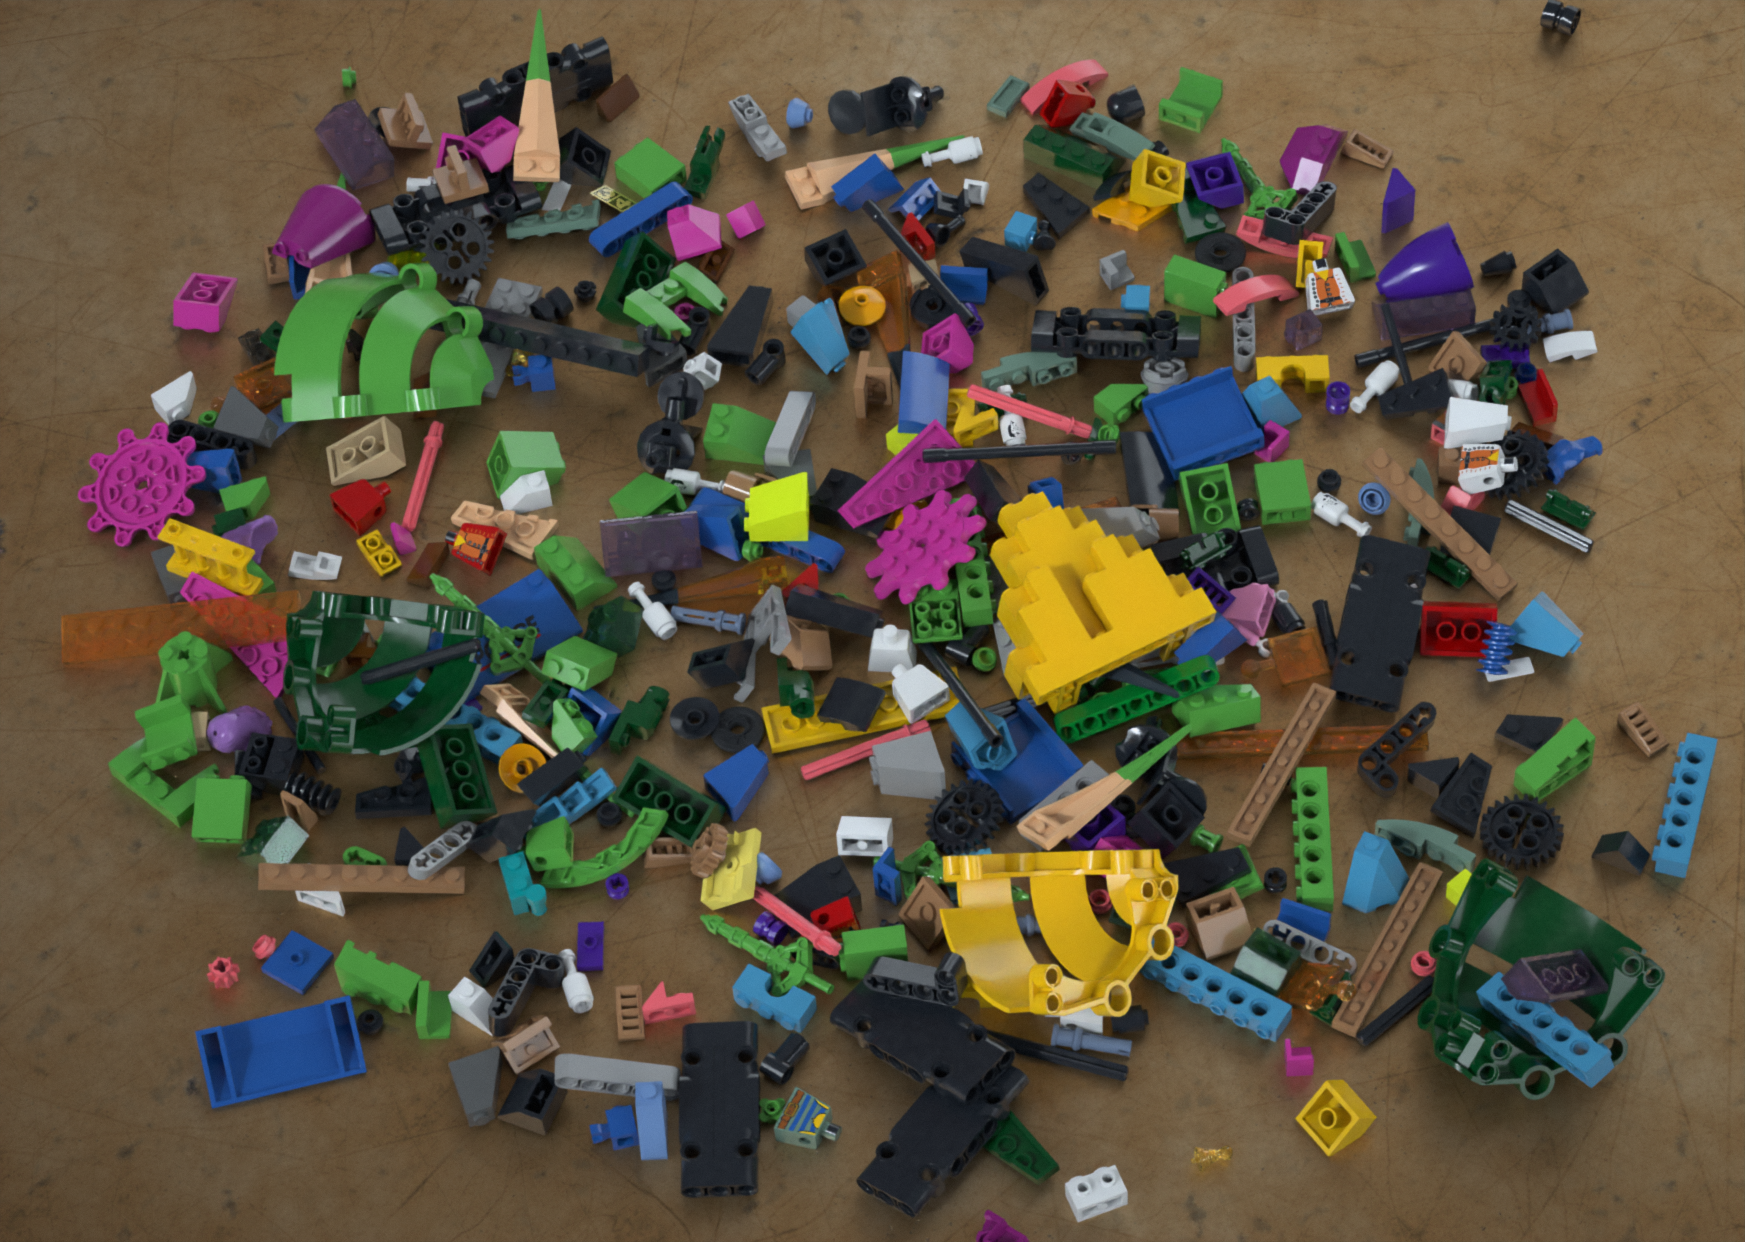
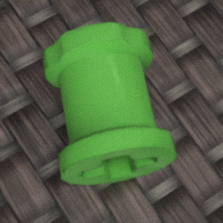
[1190,824,1224,853]

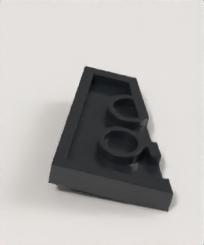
[1023,172,1090,239]
[1377,368,1453,420]
[1430,753,1492,838]
[355,774,433,819]
[1163,847,1252,908]

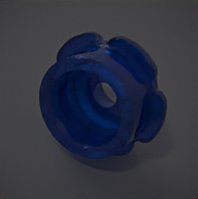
[1514,362,1537,384]

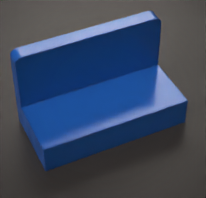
[888,177,940,221]
[289,255,310,300]
[940,265,988,305]
[873,846,902,907]
[1272,898,1331,951]

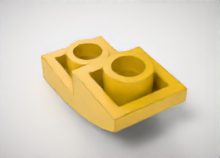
[356,529,402,577]

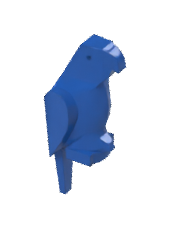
[1541,436,1603,484]

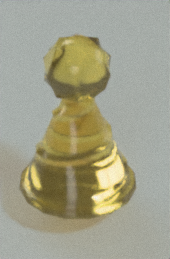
[505,349,534,377]
[1190,1145,1233,1172]

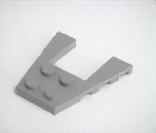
[734,585,791,703]

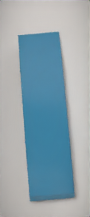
[523,768,618,840]

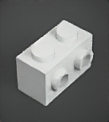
[836,816,893,857]
[1065,1165,1128,1222]

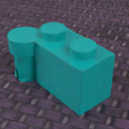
[498,851,547,916]

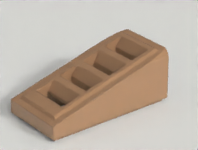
[1340,129,1394,169]
[1617,701,1669,757]
[280,790,318,832]
[642,837,694,868]
[615,984,645,1042]

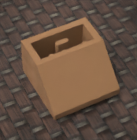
[769,616,832,671]
[1186,887,1254,961]

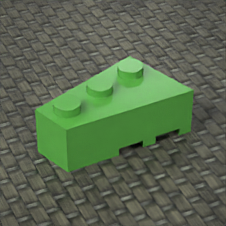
[1172,684,1261,737]
[1514,717,1596,802]
[334,940,422,1014]

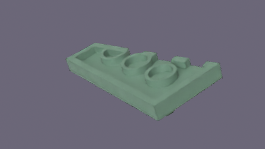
[506,199,601,239]

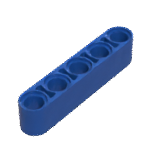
[589,181,693,258]

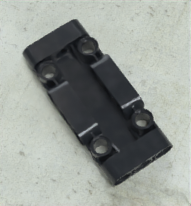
[457,36,614,137]
[369,165,542,256]
[1031,307,1201,362]
[1143,525,1279,604]
[1329,535,1430,712]
[830,980,1016,1106]
[679,1021,760,1198]
[856,1065,1029,1218]

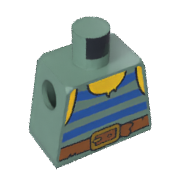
[774,1087,842,1149]

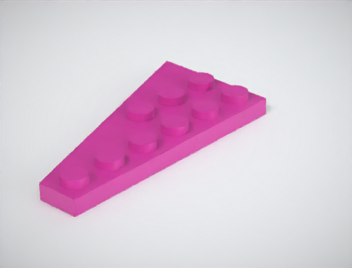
[837,419,975,528]
[180,571,288,698]

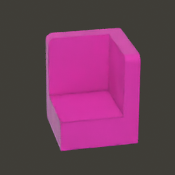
[726,200,766,239]
[1253,420,1289,462]
[1284,1038,1314,1077]

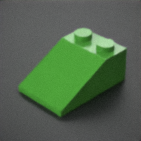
[703,403,776,465]
[1178,463,1241,535]

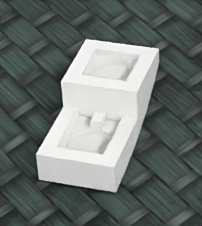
[1543,331,1598,362]
[288,551,342,580]

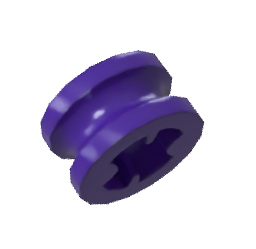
[605,873,630,899]

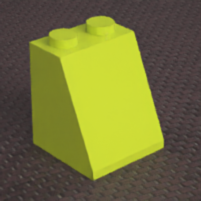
[744,472,809,542]

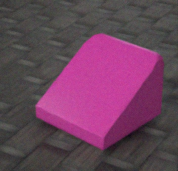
[390,522,416,556]

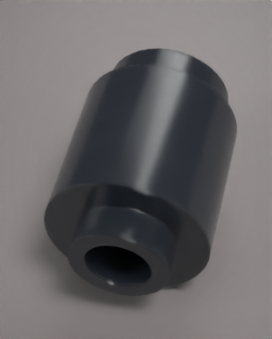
[1272,603,1306,639]
[1111,1005,1149,1034]

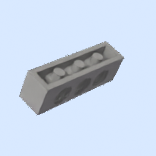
[1019,760,1109,852]

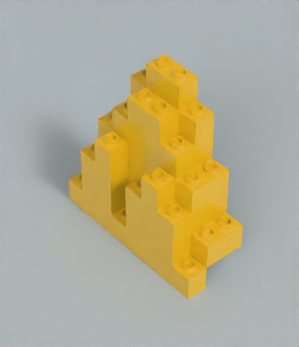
[990,491,1216,714]

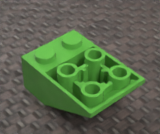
[909,579,963,643]

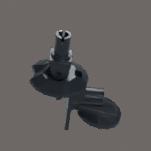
[828,75,944,136]
[637,372,705,474]
[1115,716,1207,816]

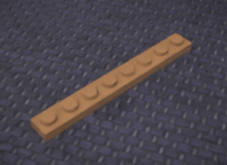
[1362,447,1518,602]
[1227,683,1336,847]
[1331,862,1443,1038]
[258,863,465,894]

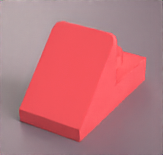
[1441,485,1485,515]
[642,981,696,1025]

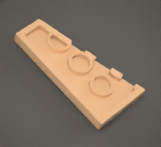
[451,501,559,560]

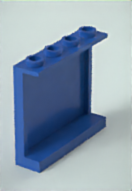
[1142,366,1265,481]
[950,698,1084,825]

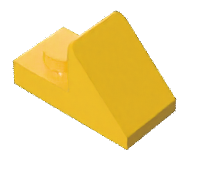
[1295,240,1323,288]
[953,405,998,446]

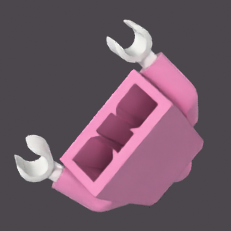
[1216,583,1289,658]

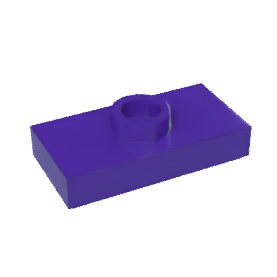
[1480,345,1530,369]
[577,921,605,971]

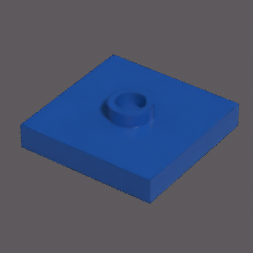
[261,930,334,995]

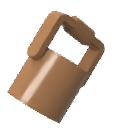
[723,470,777,503]
[1131,505,1179,544]

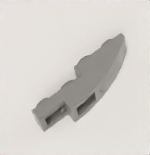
[728,94,787,162]

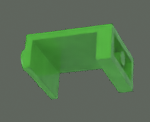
[1159,67,1223,133]
[135,694,198,771]

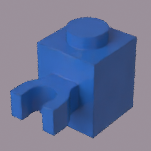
[513,355,556,392]
[1027,477,1064,510]
[589,1105,640,1150]

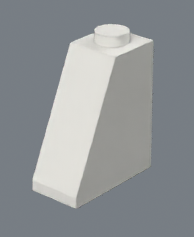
[1444,397,1512,449]

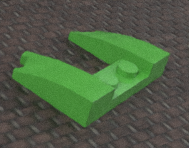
[623,261,728,339]
[108,737,220,828]

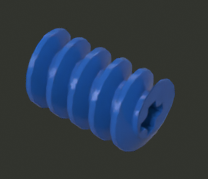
[1476,621,1517,675]

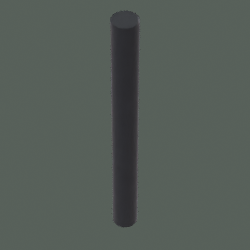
[1381,304,1413,384]
[273,697,326,774]

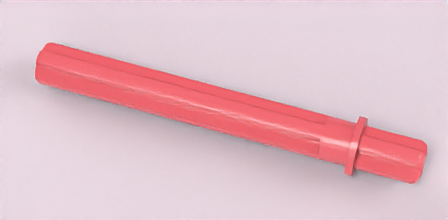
[967,384,1092,438]
[401,421,444,532]
[801,720,931,781]
[752,886,841,956]

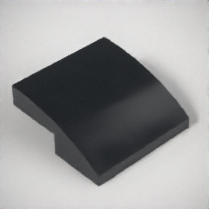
[1440,506,1502,556]
[817,677,886,732]

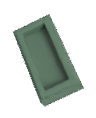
[987,75,1030,118]

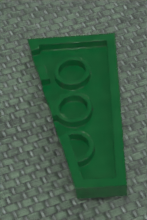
[1171,168,1227,244]
[982,1110,1060,1185]

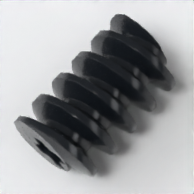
[284,772,342,816]

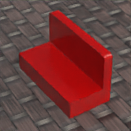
[1517,368,1558,427]

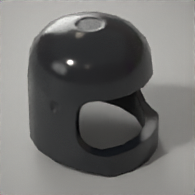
[1107,84,1145,124]

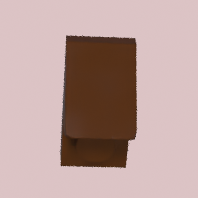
[341,632,377,669]

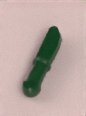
[1084,417,1103,461]

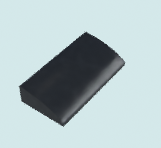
[1120,431,1180,516]

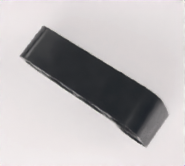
[1262,181,1337,245]
[167,420,257,470]
[1357,702,1437,798]
[488,948,565,1037]
[863,952,968,1006]

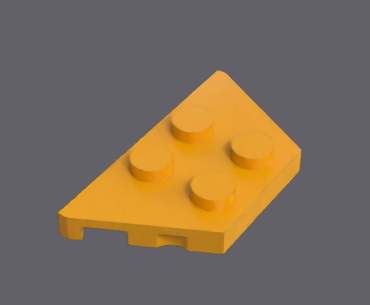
[1092,186,1173,232]

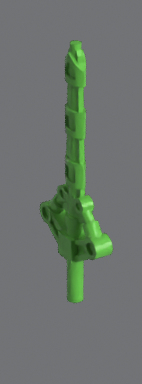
[1221,138,1298,220]
[429,573,552,684]
[874,841,1030,902]
[700,914,834,997]

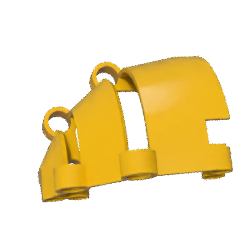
[939,849,1179,1017]

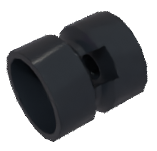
[1540,0,1581,36]
[529,286,574,324]

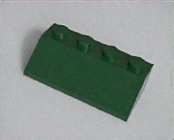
[1023,125,1126,190]
[596,232,676,329]
[416,724,498,829]
[612,755,727,848]

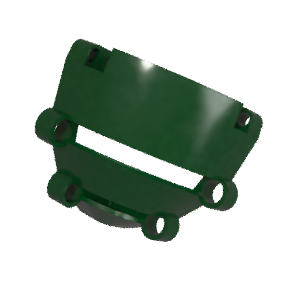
[283,591,485,756]
[1417,858,1665,1100]

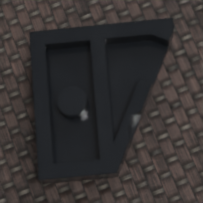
[1495,714,1563,755]

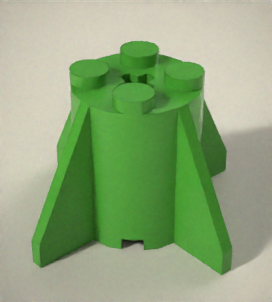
[156,631,233,714]

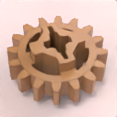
[690,823,729,878]

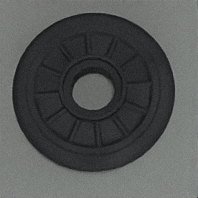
[1195,232,1246,273]
[711,706,765,753]

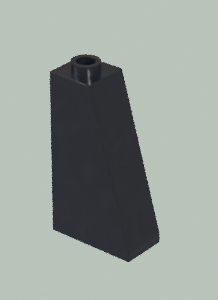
[959,237,1050,305]
[707,285,773,367]
[964,459,1022,524]
[785,584,885,638]

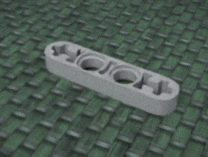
[407,821,476,880]
[1262,920,1358,976]

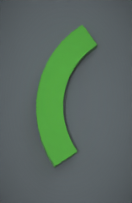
[541,807,669,889]

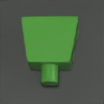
[517,816,574,872]

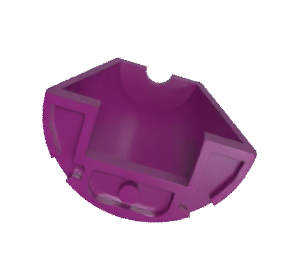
[272,184,376,269]

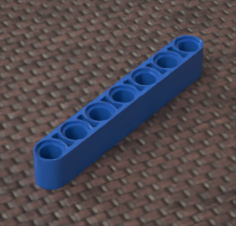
[688,487,845,573]

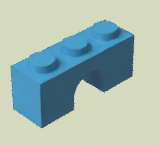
[732,964,817,1033]

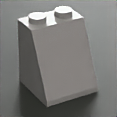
[1081,507,1160,548]
[869,731,946,800]

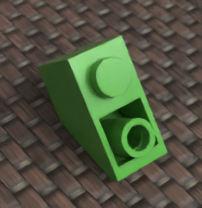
[1094,384,1148,425]
[219,476,270,521]
[551,698,598,753]

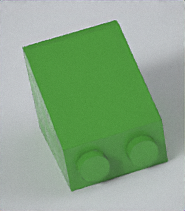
[486,431,566,499]
[609,472,688,552]

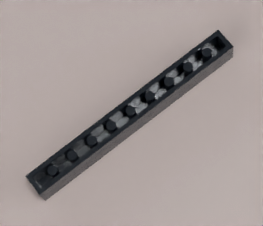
[429,299,650,377]

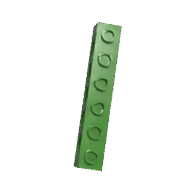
[950,498,997,627]
[1291,767,1334,911]

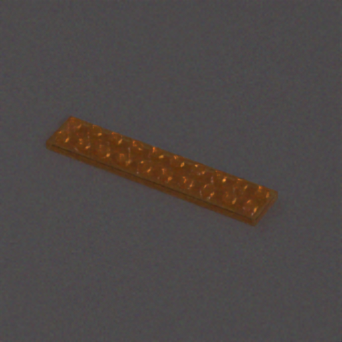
[61,590,301,665]

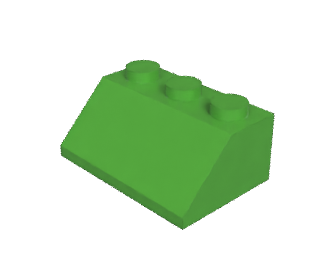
[534,535,618,611]

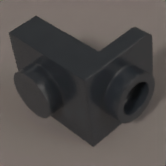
[933,188,971,219]
[643,323,680,356]
[394,747,424,781]

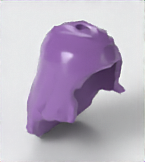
[221,515,278,565]
[206,705,273,753]

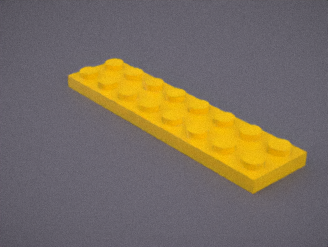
[761,667,960,754]

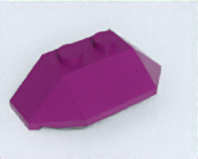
[1280,124,1348,196]

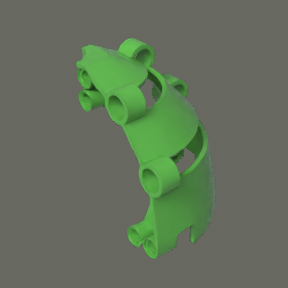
[274,263,494,423]

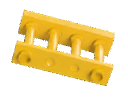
[157,518,264,602]

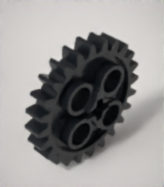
[418,209,494,284]
[1482,429,1550,500]
[924,779,1005,856]
[1479,794,1564,871]

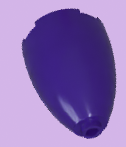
[1375,222,1474,301]

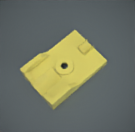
[700,828,762,910]

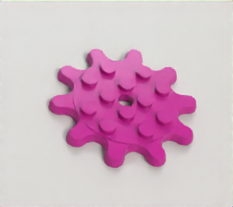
[78,422,206,547]
[865,490,986,604]

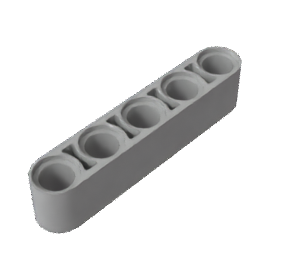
[1232,267,1256,372]
[765,391,816,467]
[555,1054,681,1101]

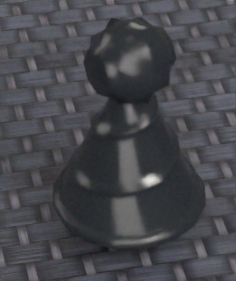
[1033,220,1056,250]

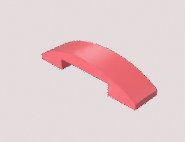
[1020,59,1108,115]
[1236,215,1333,258]
[1213,275,1299,316]

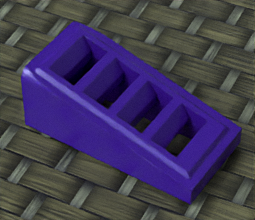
[1187,567,1236,614]

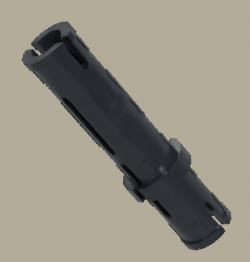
[1312,599,1342,671]

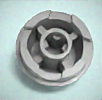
[1141,357,1189,395]

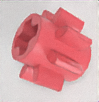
[207,957,240,989]

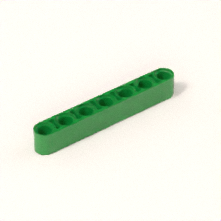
[1053,655,1220,744]

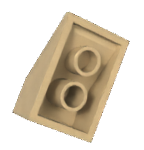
[326,416,406,486]

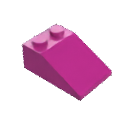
[173,272,238,333]

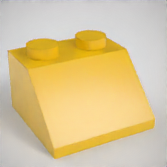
[1129,149,1186,207]
[1295,1080,1377,1157]

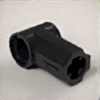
[679,307,711,356]
[745,339,786,386]
[945,625,990,667]
[759,1033,810,1085]

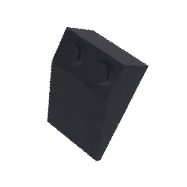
[809,468,895,539]
[774,855,862,940]

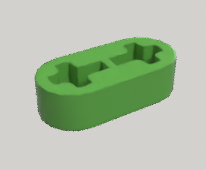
[343,846,388,866]

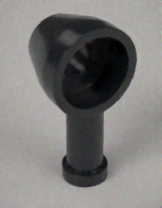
[925,215,965,247]

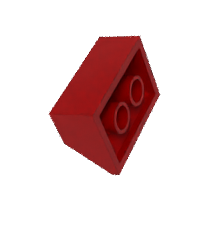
[1420,601,1498,657]

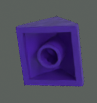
[1381,168,1416,234]

